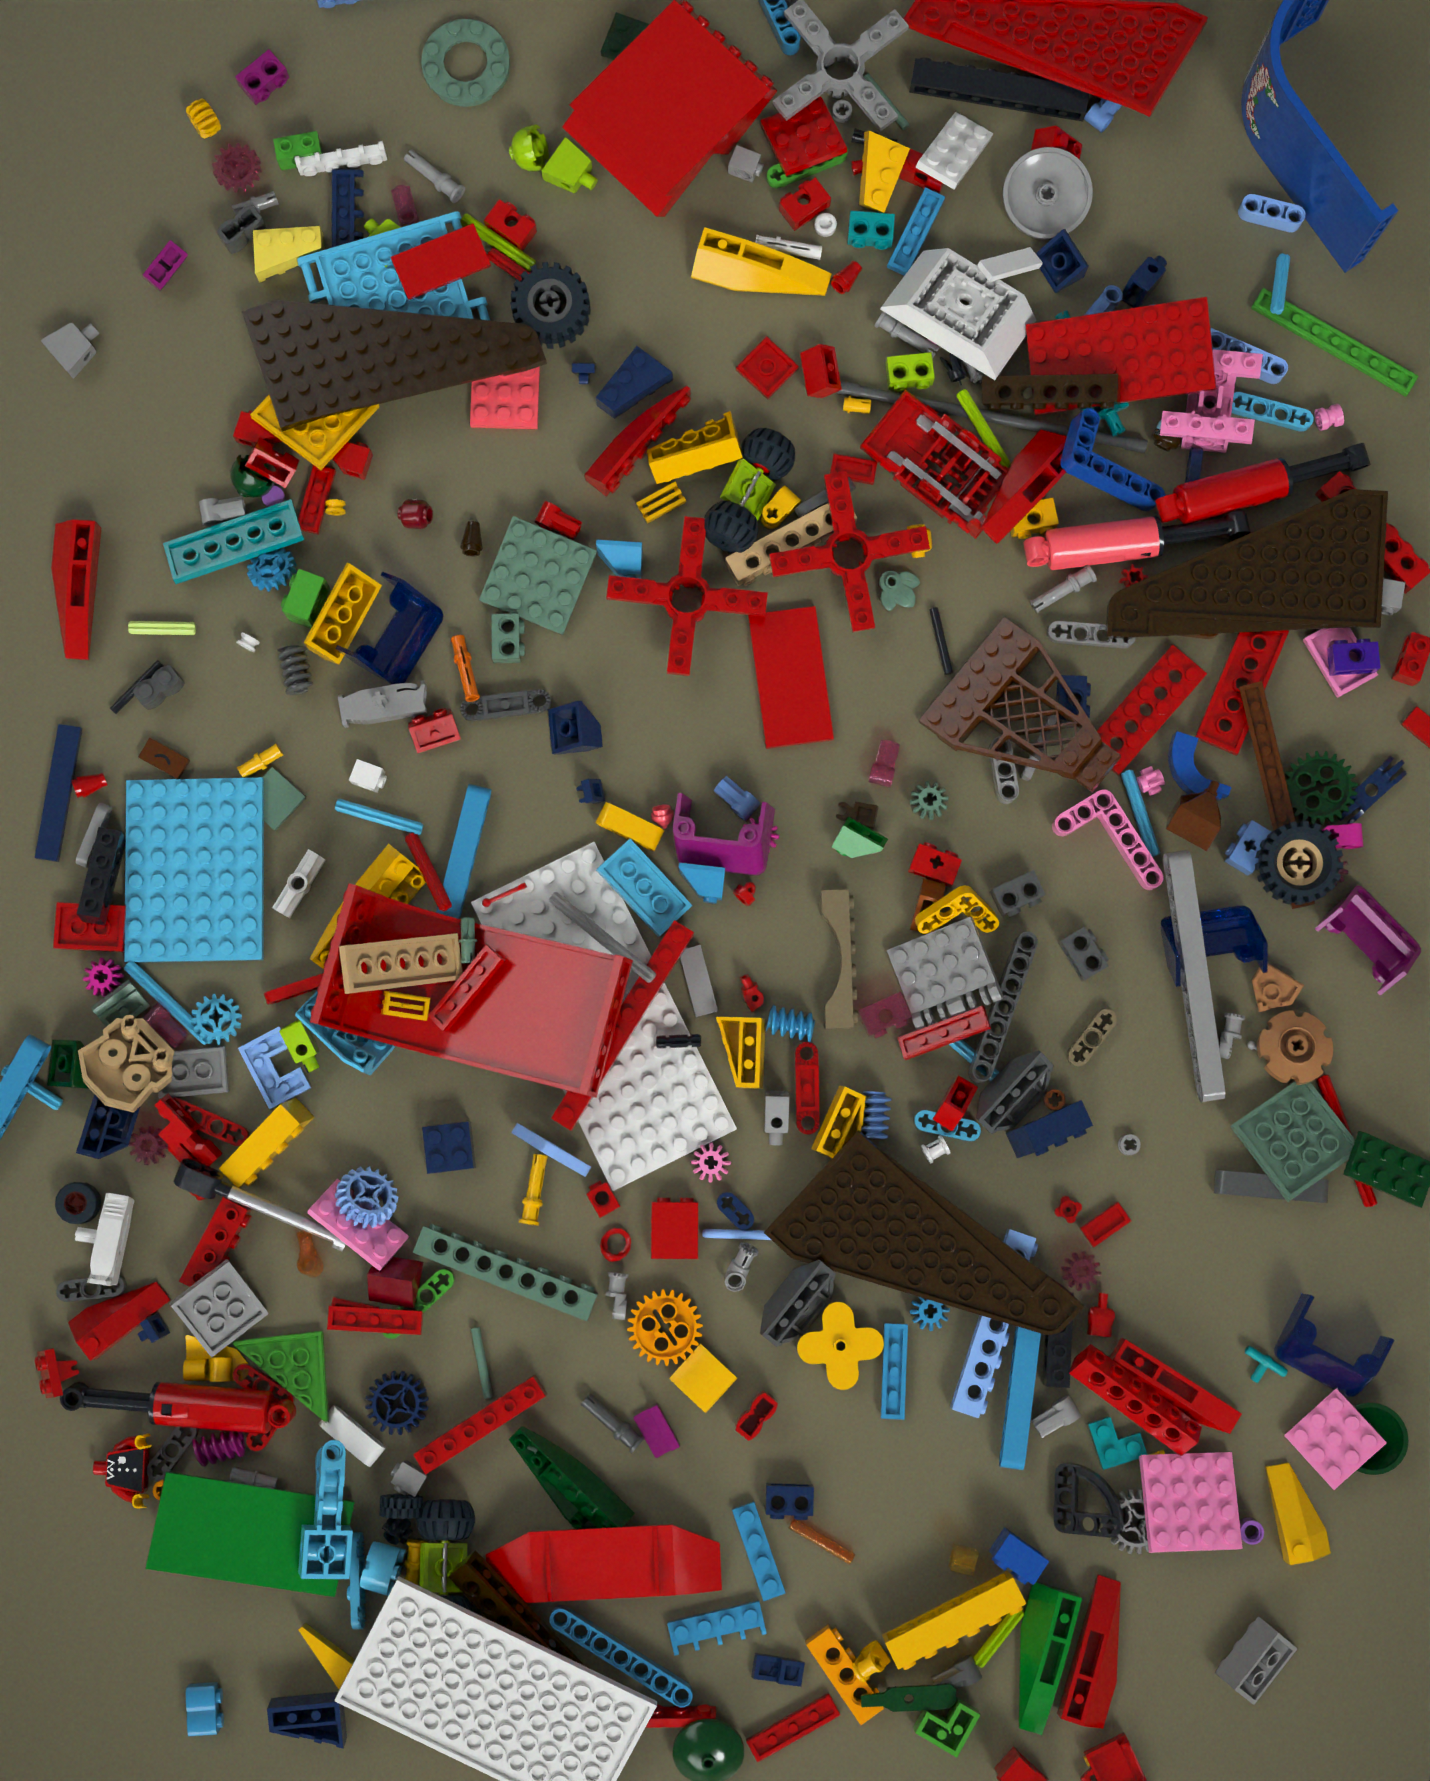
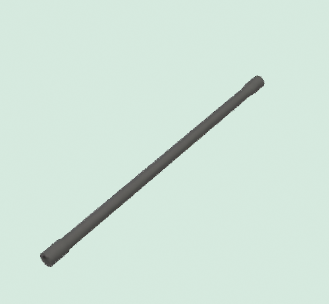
[837,380,1148,453]

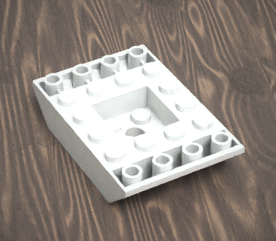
[880,248,1036,380]

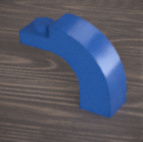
[1168,731,1231,800]

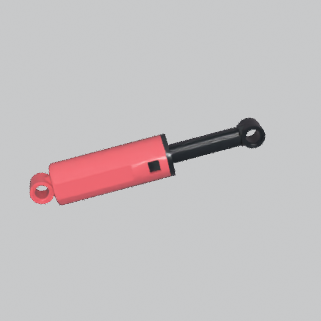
[1023,511,1251,570]

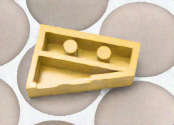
[716,1017,766,1089]
[811,1086,866,1159]

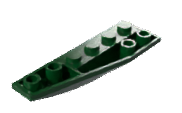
[509,1426,635,1529]

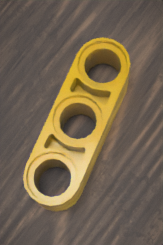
[595,802,664,851]

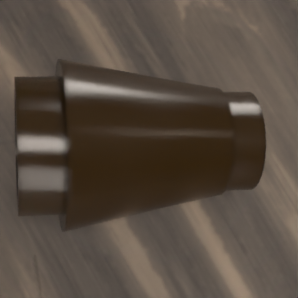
[460,521,483,557]

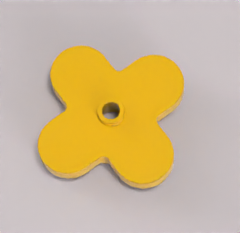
[797,1302,884,1390]

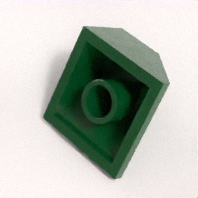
[47,1040,89,1089]

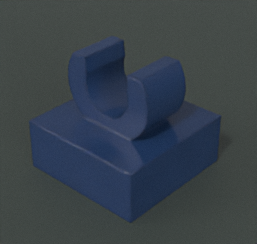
[572,363,596,384]
[576,779,606,803]
[137,1313,170,1343]

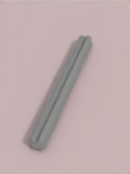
[549,892,656,983]

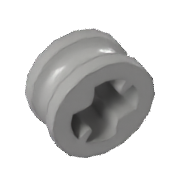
[832,100,852,123]
[1118,1134,1141,1155]

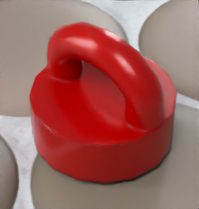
[733,882,756,906]

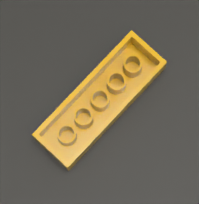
[882,1570,1026,1670]

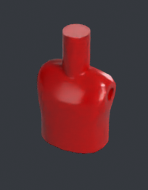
[1087,1293,1115,1337]

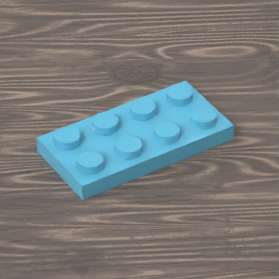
[596,839,693,937]

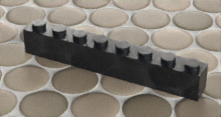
[909,58,1089,122]

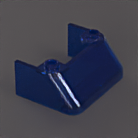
[335,572,443,685]
[1161,905,1268,987]
[1274,1293,1395,1397]

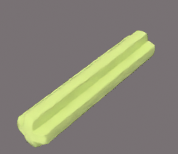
[128,621,196,635]

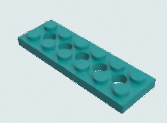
[163,499,305,584]

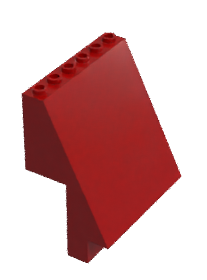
[562,0,778,217]

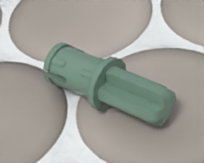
[459,917,477,964]

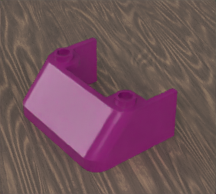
[673,793,775,875]
[1315,885,1421,996]

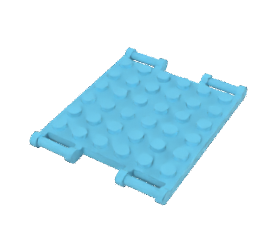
[297,211,490,320]

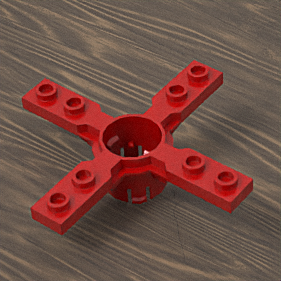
[769,471,930,633]
[606,516,768,676]

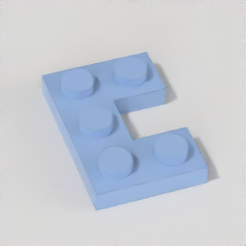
[238,1026,312,1110]

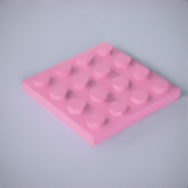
[1139,1452,1243,1553]

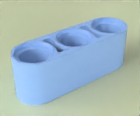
[1238,194,1306,232]

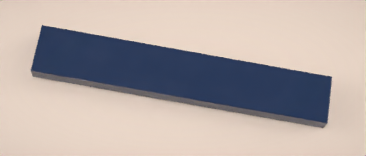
[35,724,83,862]

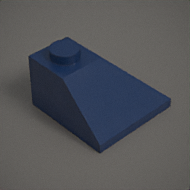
[548,701,603,755]

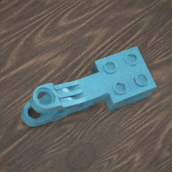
[298,1440,353,1579]

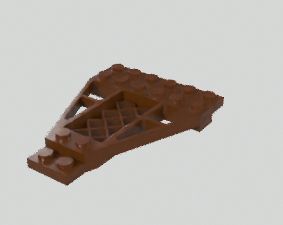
[919,617,1121,793]

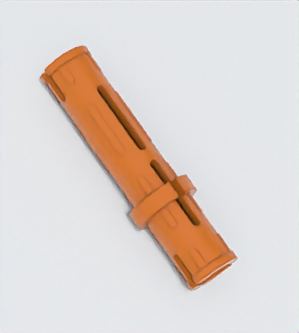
[451,635,480,702]

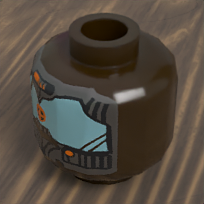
[1152,419,1182,452]

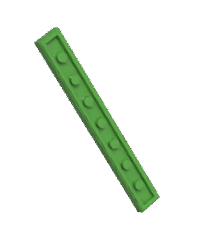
[1251,288,1418,397]

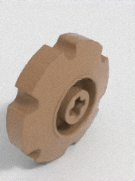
[1257,1010,1333,1085]

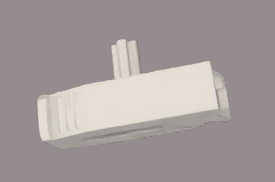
[75,1193,135,1286]

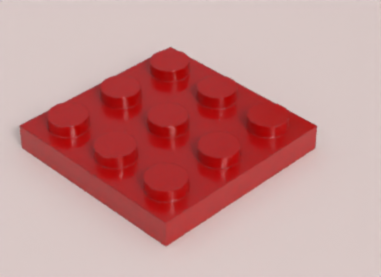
[760,96,847,176]

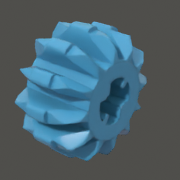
[910,1297,950,1331]

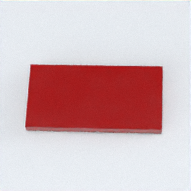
[390,223,491,300]

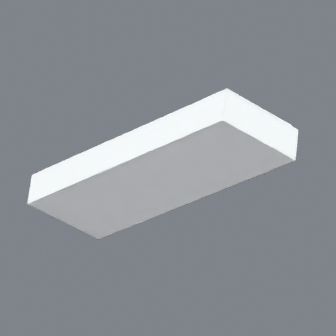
[977,247,1043,282]

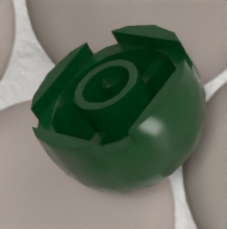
[230,455,275,498]

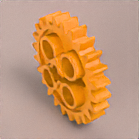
[627,1289,703,1366]

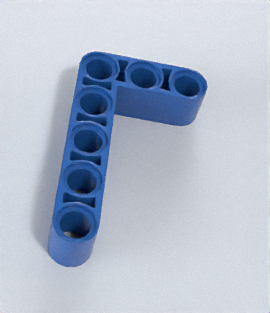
[1060,408,1166,511]

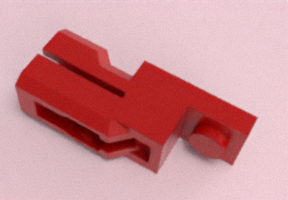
[154,1093,223,1166]

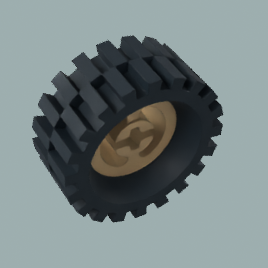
[1255,821,1344,905]

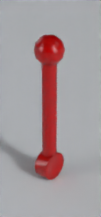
[482,883,527,907]

